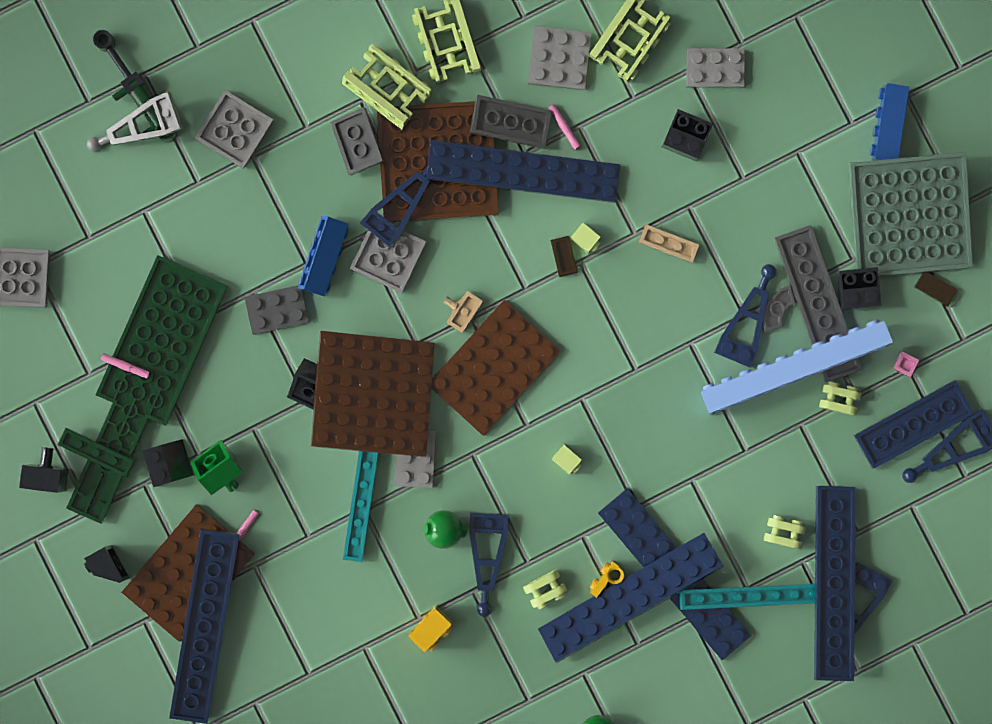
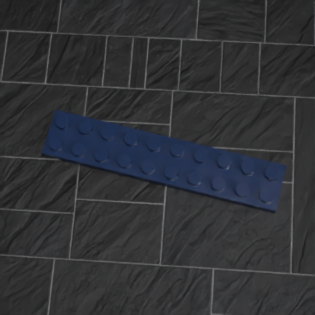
[426,140,620,203]
[814,486,855,681]
[598,488,751,660]
[169,528,239,724]
[538,533,724,663]

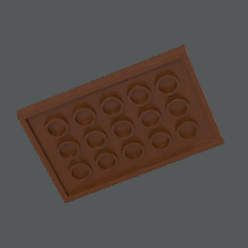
[431,300,561,436]
[121,504,255,642]

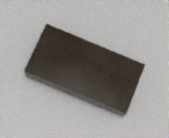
[550,236,578,277]
[914,272,957,307]

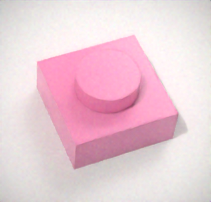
[892,351,919,377]

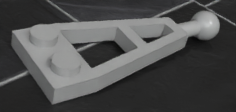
[87,92,183,152]

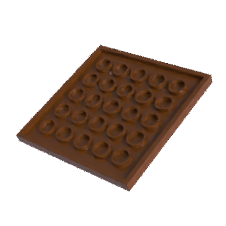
[377,101,499,222]
[310,331,435,457]

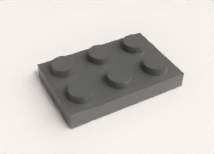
[330,107,385,176]
[244,285,309,335]

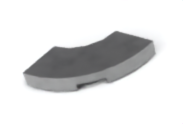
[762,285,796,332]

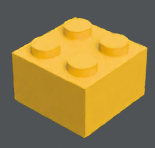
[408,605,453,653]

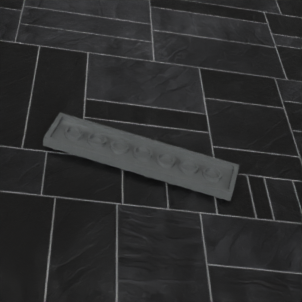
[774,225,862,382]

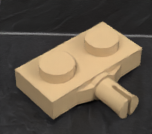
[443,291,483,333]

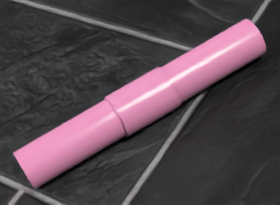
[548,104,581,150]
[101,353,150,379]
[236,510,259,541]

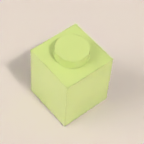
[570,223,601,253]
[552,445,582,474]

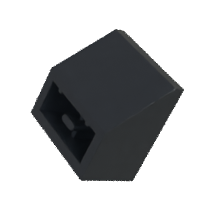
[662,109,713,162]
[838,267,882,310]

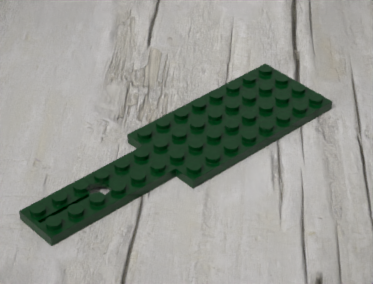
[66,255,228,524]

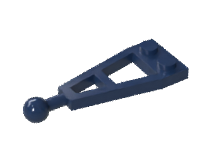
[360,167,430,248]
[714,264,777,367]
[902,409,992,483]
[469,512,509,617]
[854,562,893,634]

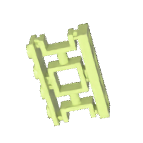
[412,0,481,84]
[589,0,671,82]
[342,44,432,130]

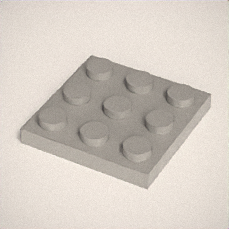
[528,26,591,90]
[195,90,274,169]
[350,227,426,293]
[0,248,50,308]

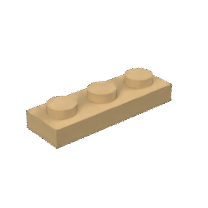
[638,224,699,263]

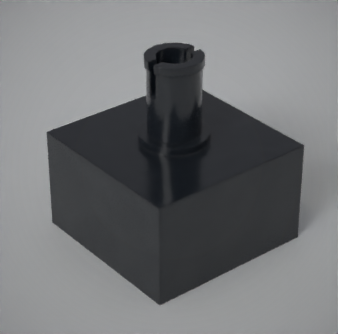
[19,447,69,493]

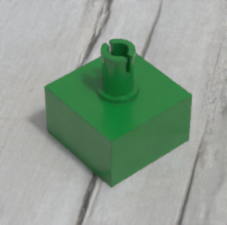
[190,440,243,496]

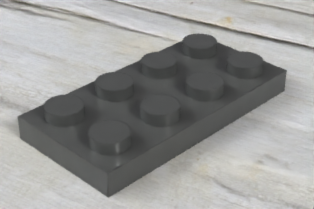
[470,95,551,149]

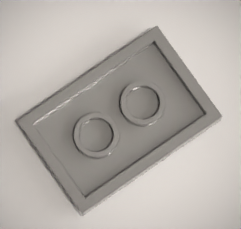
[686,48,744,88]
[394,430,436,488]

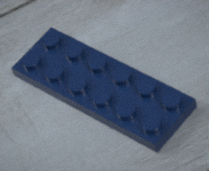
[853,380,974,469]

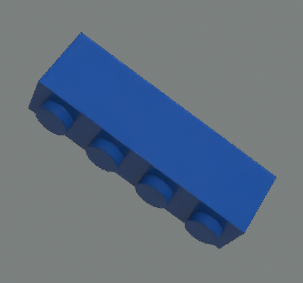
[870,83,909,161]
[298,216,348,297]

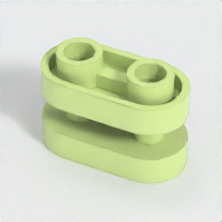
[819,382,862,416]
[764,515,806,550]
[523,569,567,609]

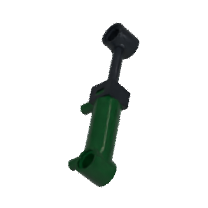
[93,30,177,142]

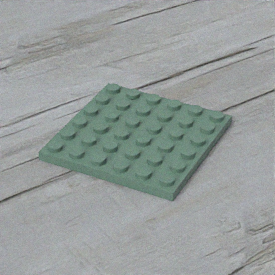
[849,152,973,276]

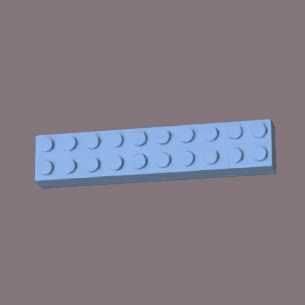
[701,319,893,415]

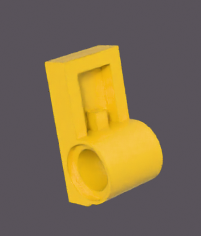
[589,561,624,598]

